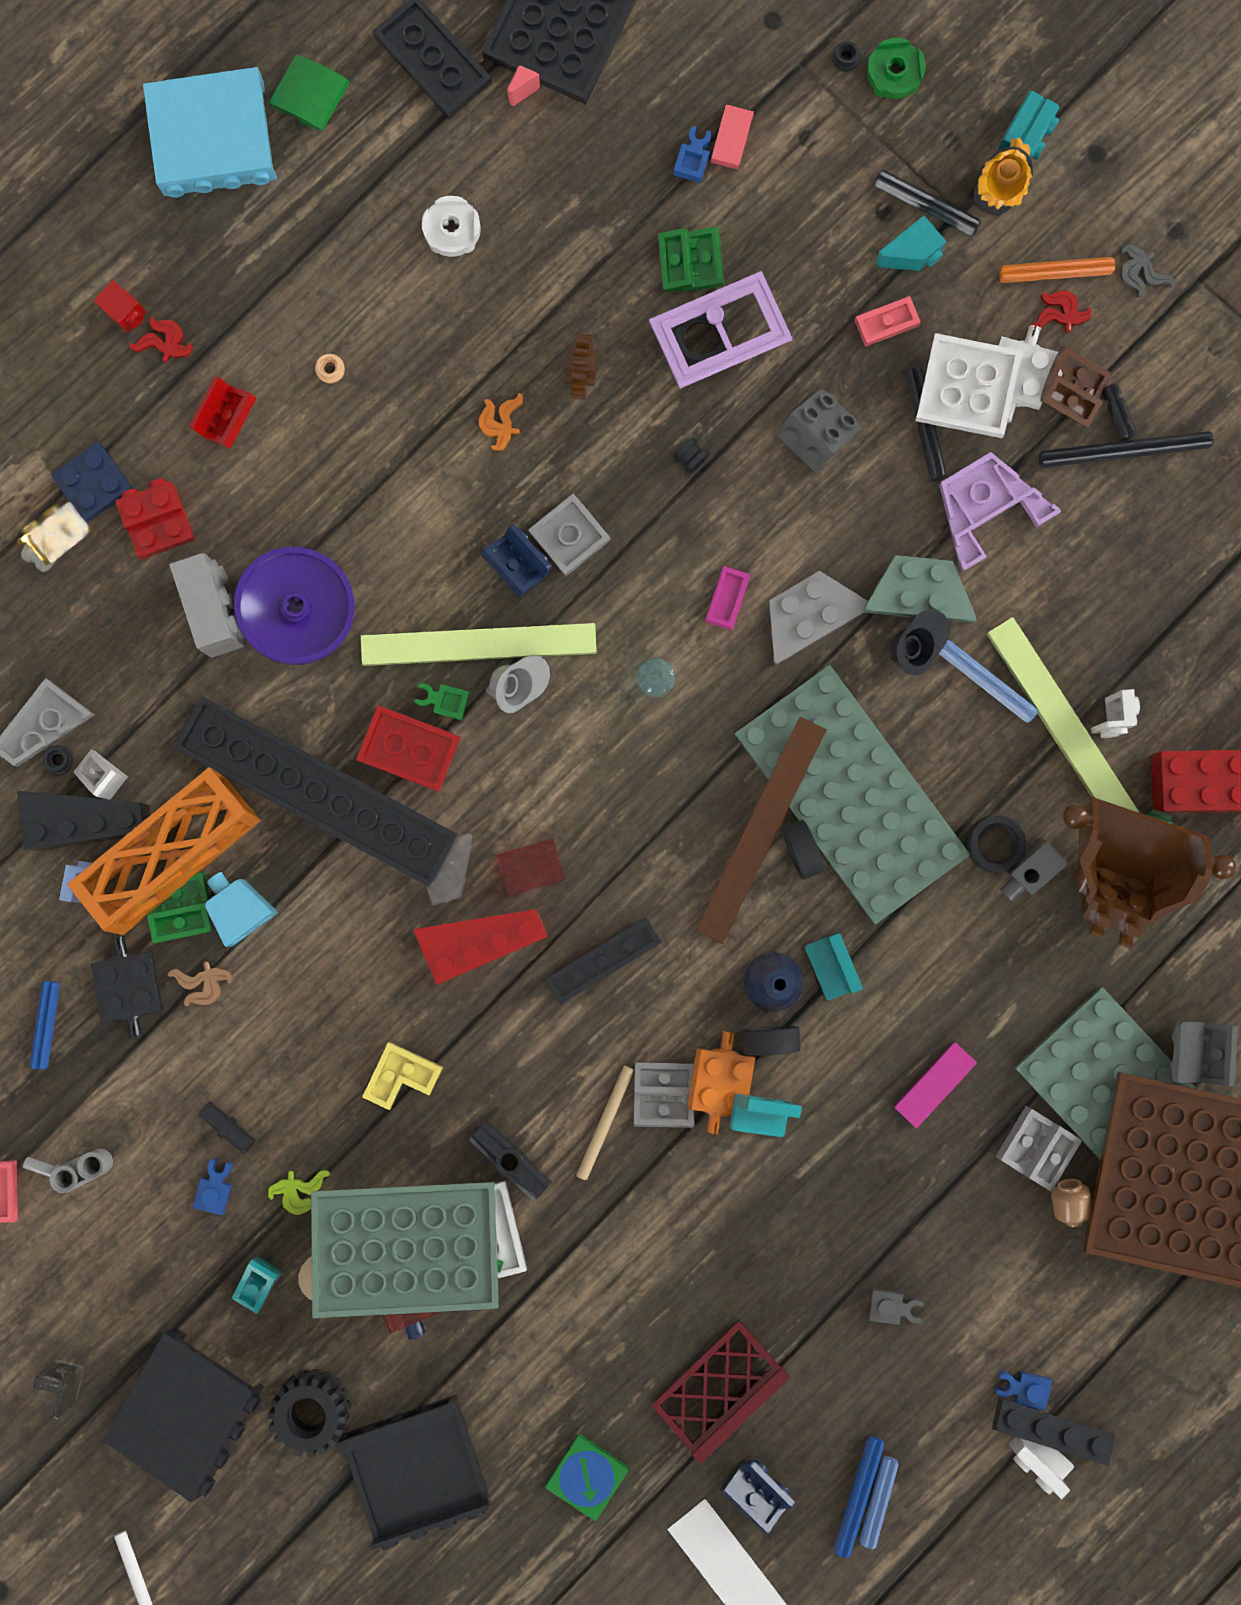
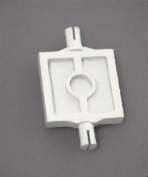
[999,325,1058,422]

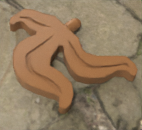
[168,961,233,1007]

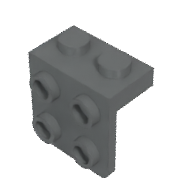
[776,389,862,474]
[1170,1021,1238,1086]

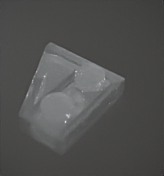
[427,833,473,906]

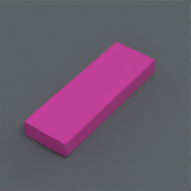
[893,1041,977,1128]

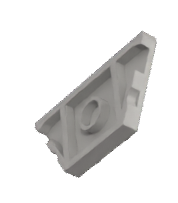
[769,571,868,665]

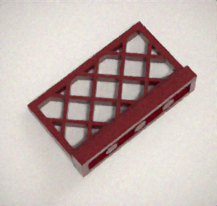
[652,1320,790,1464]

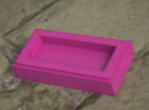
[705,566,751,631]

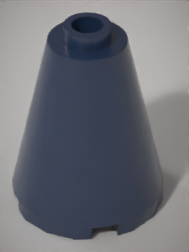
[744,952,803,1012]

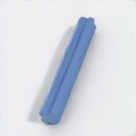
[939,640,1038,722]

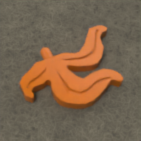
[479,393,523,451]

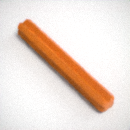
[999,257,1115,283]

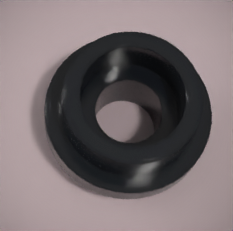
[832,41,861,72]
[43,745,74,775]

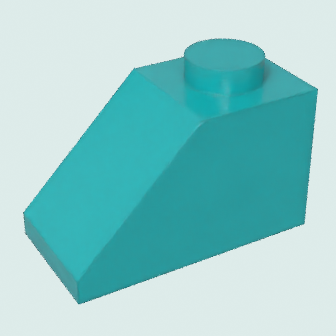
[875,216,946,271]

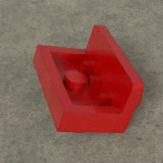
[189,377,257,449]

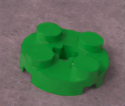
[867,38,926,99]

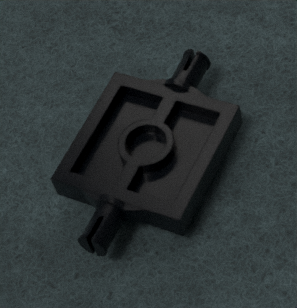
[91,936,163,1038]

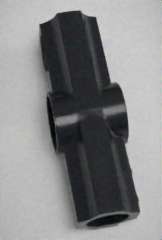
[468,1120,552,1202]

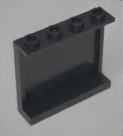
[103,1328,264,1502]
[337,1395,491,1550]

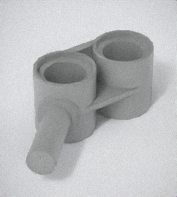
[23,1148,113,1193]

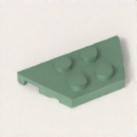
[863,555,976,623]

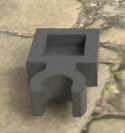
[868,1288,924,1325]

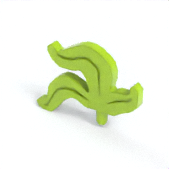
[268,1170,331,1215]

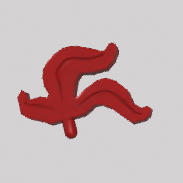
[1030,290,1091,333]
[130,317,193,362]

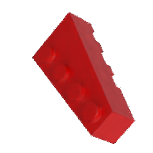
[413,909,549,985]

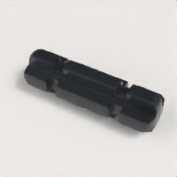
[1102,383,1137,440]

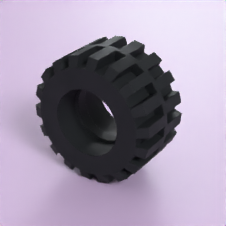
[268,1369,351,1457]

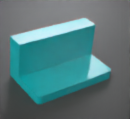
[805,933,863,1001]
[729,1093,802,1137]

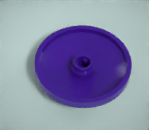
[234,547,355,665]

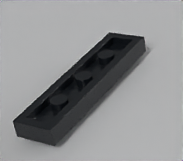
[545,917,662,1005]
[992,1398,1115,1466]

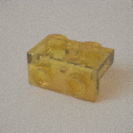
[17,502,92,566]

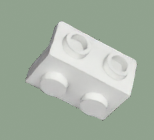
[1091,689,1140,738]
[1009,1437,1074,1499]

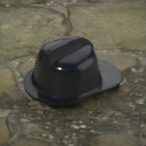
[891,609,950,675]

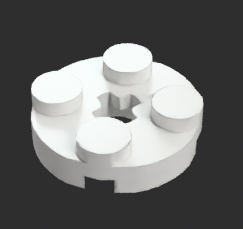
[422,196,481,257]

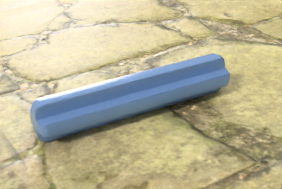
[859,1456,898,1549]

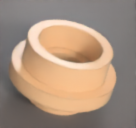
[315,354,345,383]

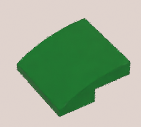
[268,55,350,131]
[658,226,725,292]
[147,872,213,944]

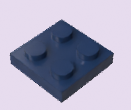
[51,441,133,524]

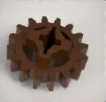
[565,333,598,400]

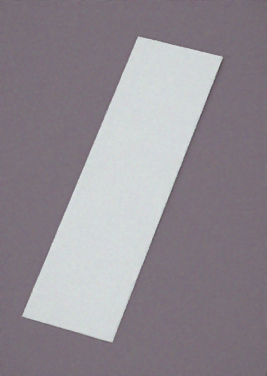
[667,1499,787,1605]

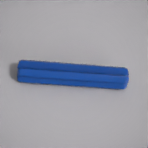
[30,981,60,1070]

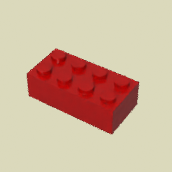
[1151,750,1241,813]

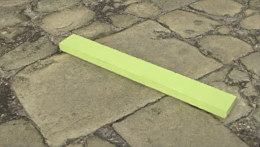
[986,617,1140,813]
[361,623,597,666]

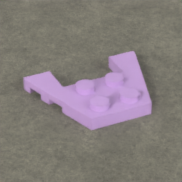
[939,452,1061,573]

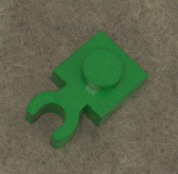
[414,683,470,721]

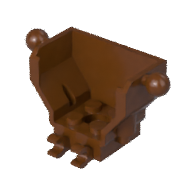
[1063,797,1236,949]

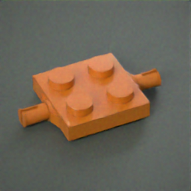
[687,1031,755,1134]

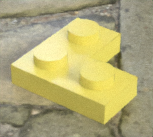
[362,1042,443,1110]

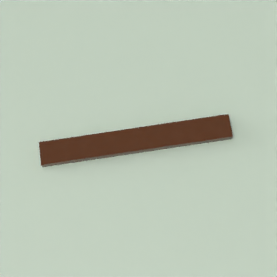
[696,717,827,944]

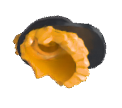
[973,138,1033,216]

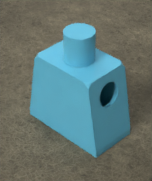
[205,872,278,947]

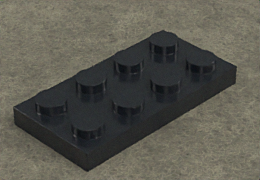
[373,0,492,119]

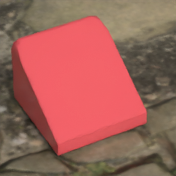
[507,65,540,106]

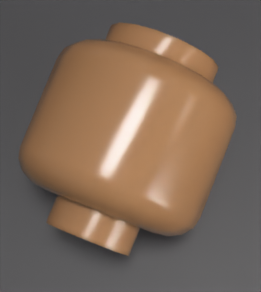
[1051,1179,1092,1227]

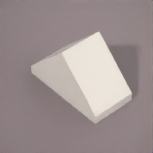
[73,749,128,800]

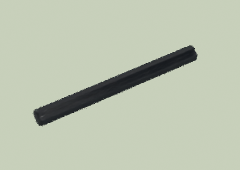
[1039,431,1214,468]

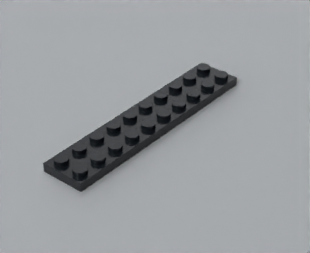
[173,696,459,887]

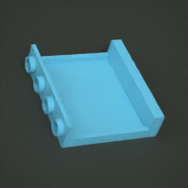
[143,67,277,197]

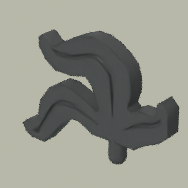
[1120,244,1175,298]

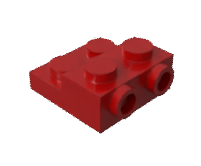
[115,479,196,560]

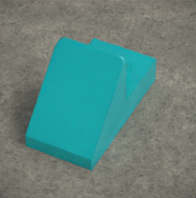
[231,1256,283,1314]

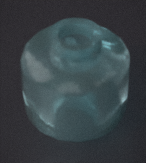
[637,658,675,699]

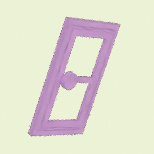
[649,271,792,389]

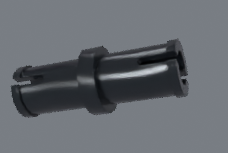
[198,1101,256,1154]

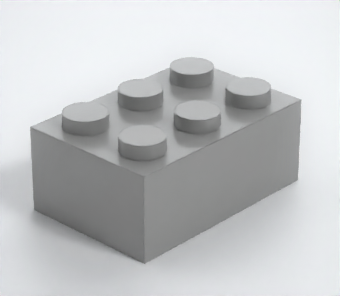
[169,553,245,658]

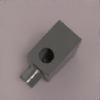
[1000,837,1069,902]

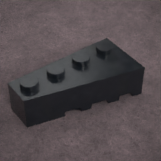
[17,791,150,851]

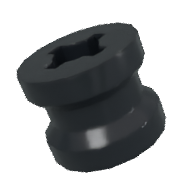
[673,437,710,475]

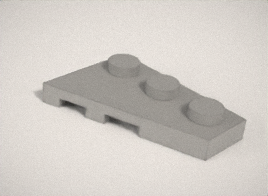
[0,678,95,767]

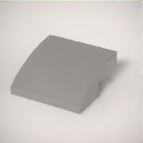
[634,1063,694,1128]
[995,1106,1082,1192]

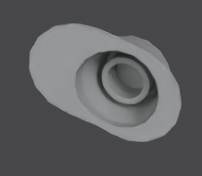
[485,655,550,713]

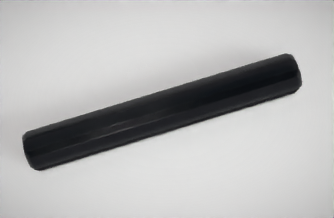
[874,170,981,236]
[906,367,947,481]

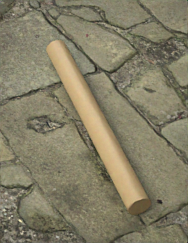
[576,1065,635,1180]

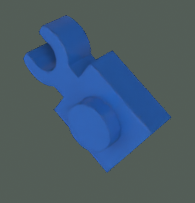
[673,126,711,183]
[193,1158,233,1215]
[994,1371,1052,1411]

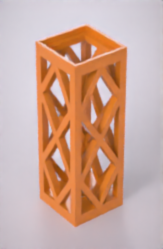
[67,767,261,935]

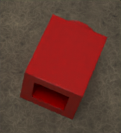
[94,280,147,333]

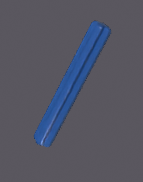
[834,1436,884,1558]

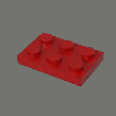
[356,705,461,792]

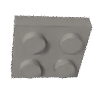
[528,493,611,577]

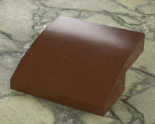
[1040,346,1112,428]

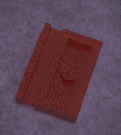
[496,838,565,896]

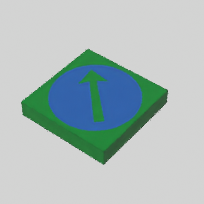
[545,1433,629,1522]

